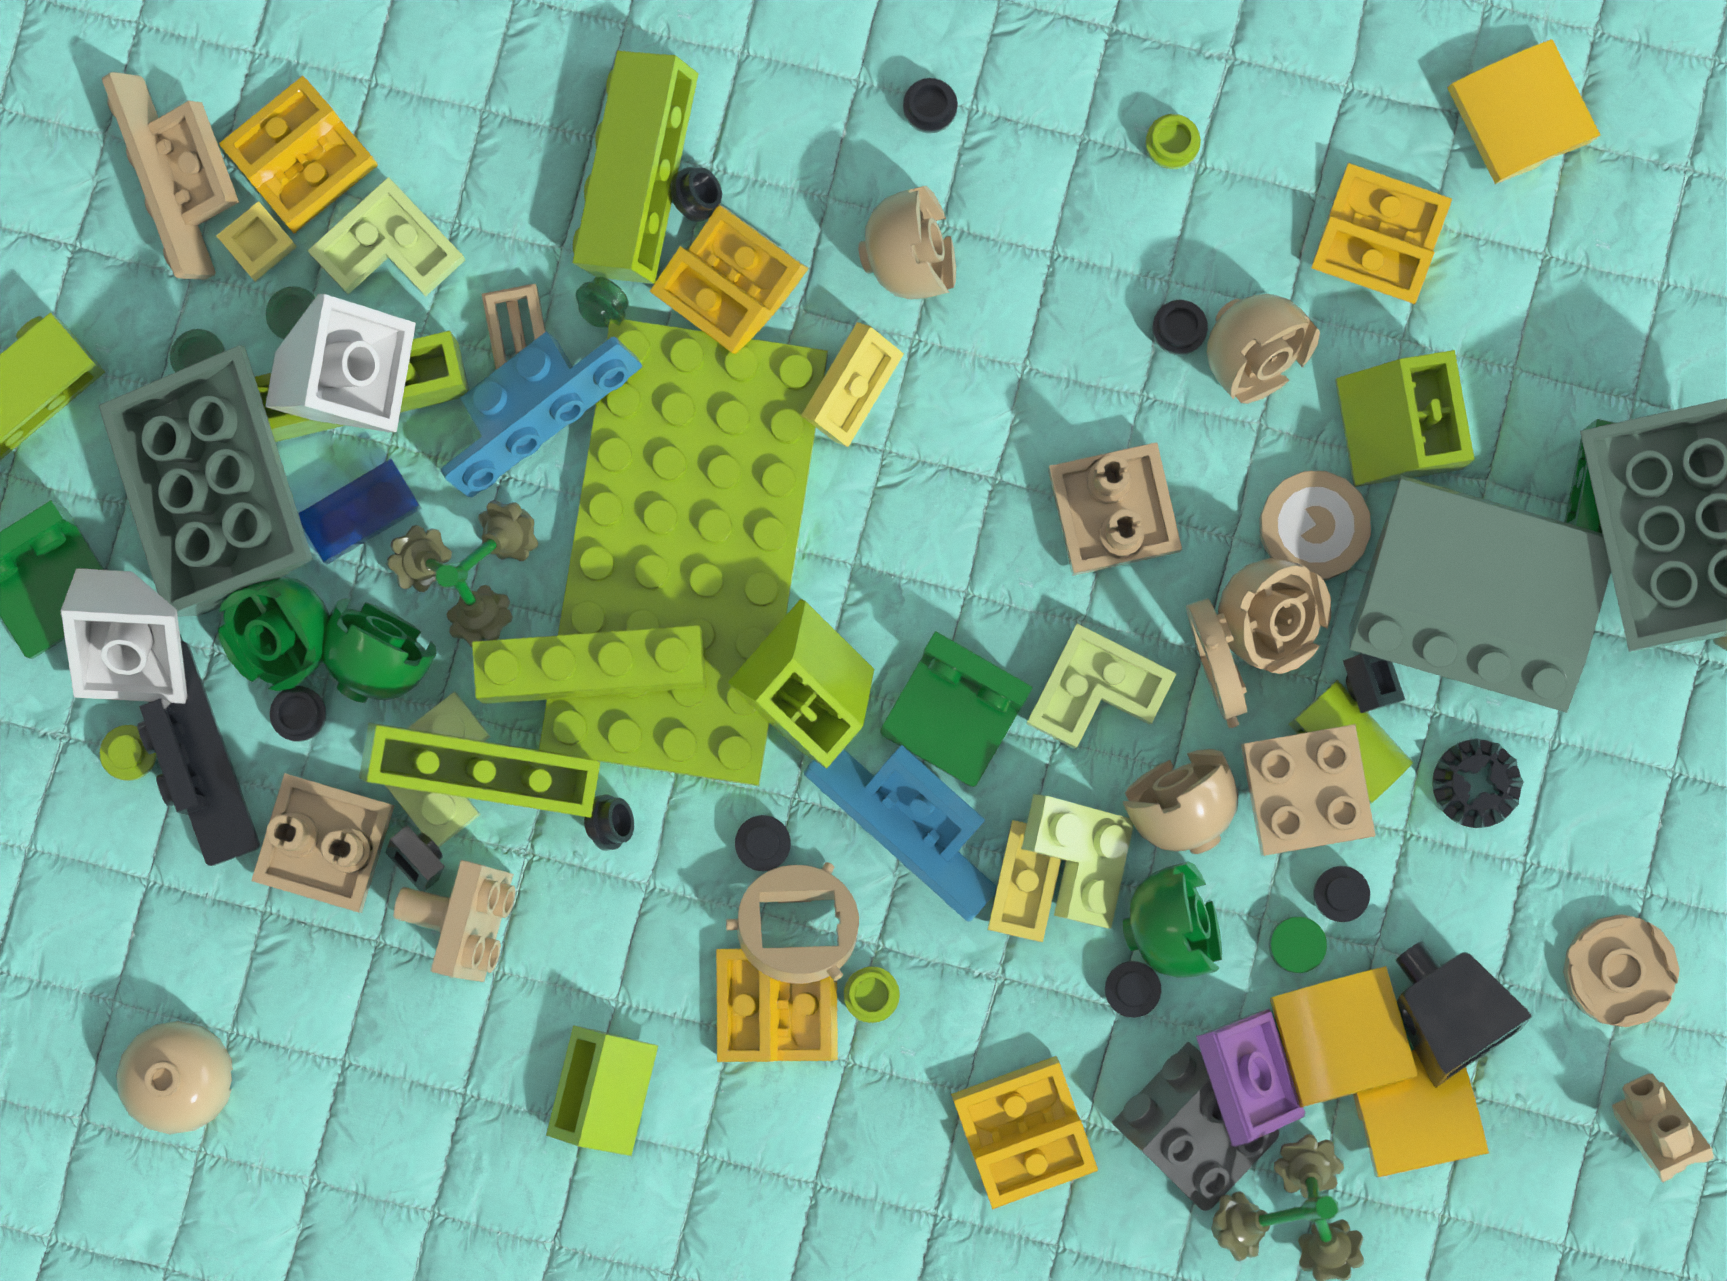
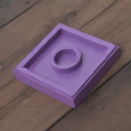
[1196,1009,1305,1147]

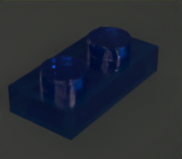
[298,458,422,565]

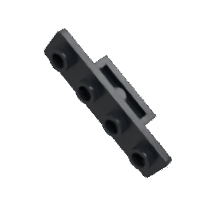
[137,641,260,866]

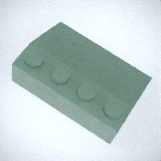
[99,345,312,616]
[1580,398,1727,652]
[1349,475,1611,713]

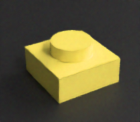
[216,201,297,281]

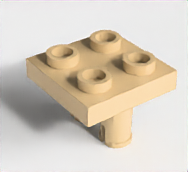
[1048,442,1182,576]
[1241,724,1376,856]
[251,773,394,913]
[394,860,515,982]

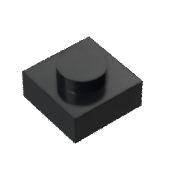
[1343,654,1405,713]
[385,825,445,892]

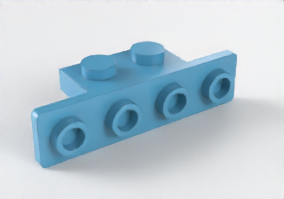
[441,331,642,498]
[804,745,997,921]

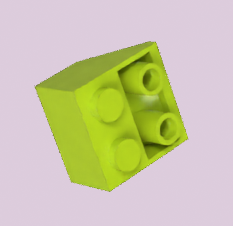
[1335,350,1475,487]
[727,598,874,769]

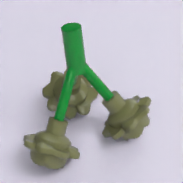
[386,500,538,647]
[1211,1134,1364,1281]

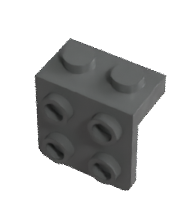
[1111,1041,1279,1211]

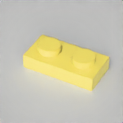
[801,322,904,447]
[987,820,1061,942]

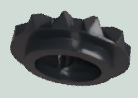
[1432,738,1524,828]

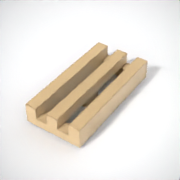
[482,283,546,370]

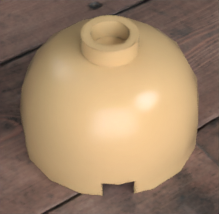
[859,186,956,300]
[1207,294,1320,404]
[1218,558,1331,674]
[1123,749,1238,854]
[116,1021,233,1135]

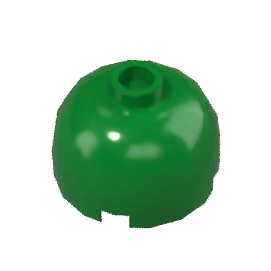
[218,576,329,691]
[322,598,437,703]
[1123,861,1222,978]

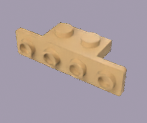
[102,72,239,280]

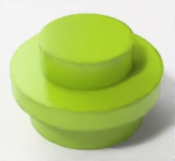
[1145,114,1201,169]
[99,725,157,781]
[844,966,900,1023]

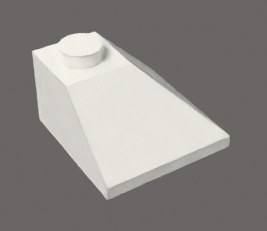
[265,294,416,432]
[61,568,187,704]

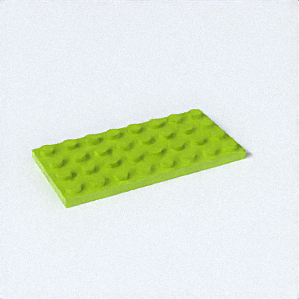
[539,317,828,787]

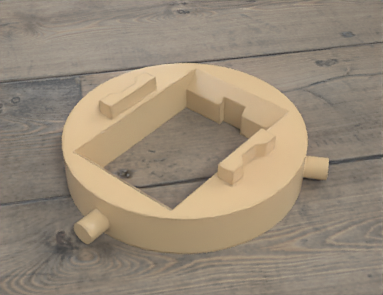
[1186,598,1247,728]
[726,862,859,984]

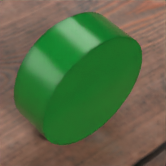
[1269,917,1327,973]

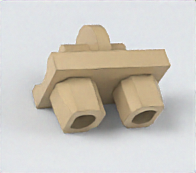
[1612,1074,1714,1182]

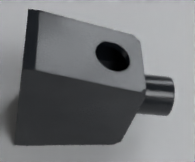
[1395,941,1532,1087]

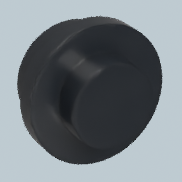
[903,78,958,133]
[670,167,722,222]
[1152,300,1208,355]
[270,686,326,742]
[584,794,634,851]
[735,815,791,871]
[1313,866,1370,922]
[1104,961,1161,1018]

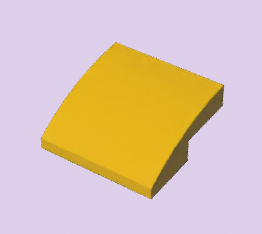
[1447,39,1601,184]
[219,75,378,234]
[1311,162,1452,304]
[649,205,809,354]
[716,949,838,1062]
[1270,966,1418,1108]
[1353,1049,1489,1177]
[951,1056,1099,1209]

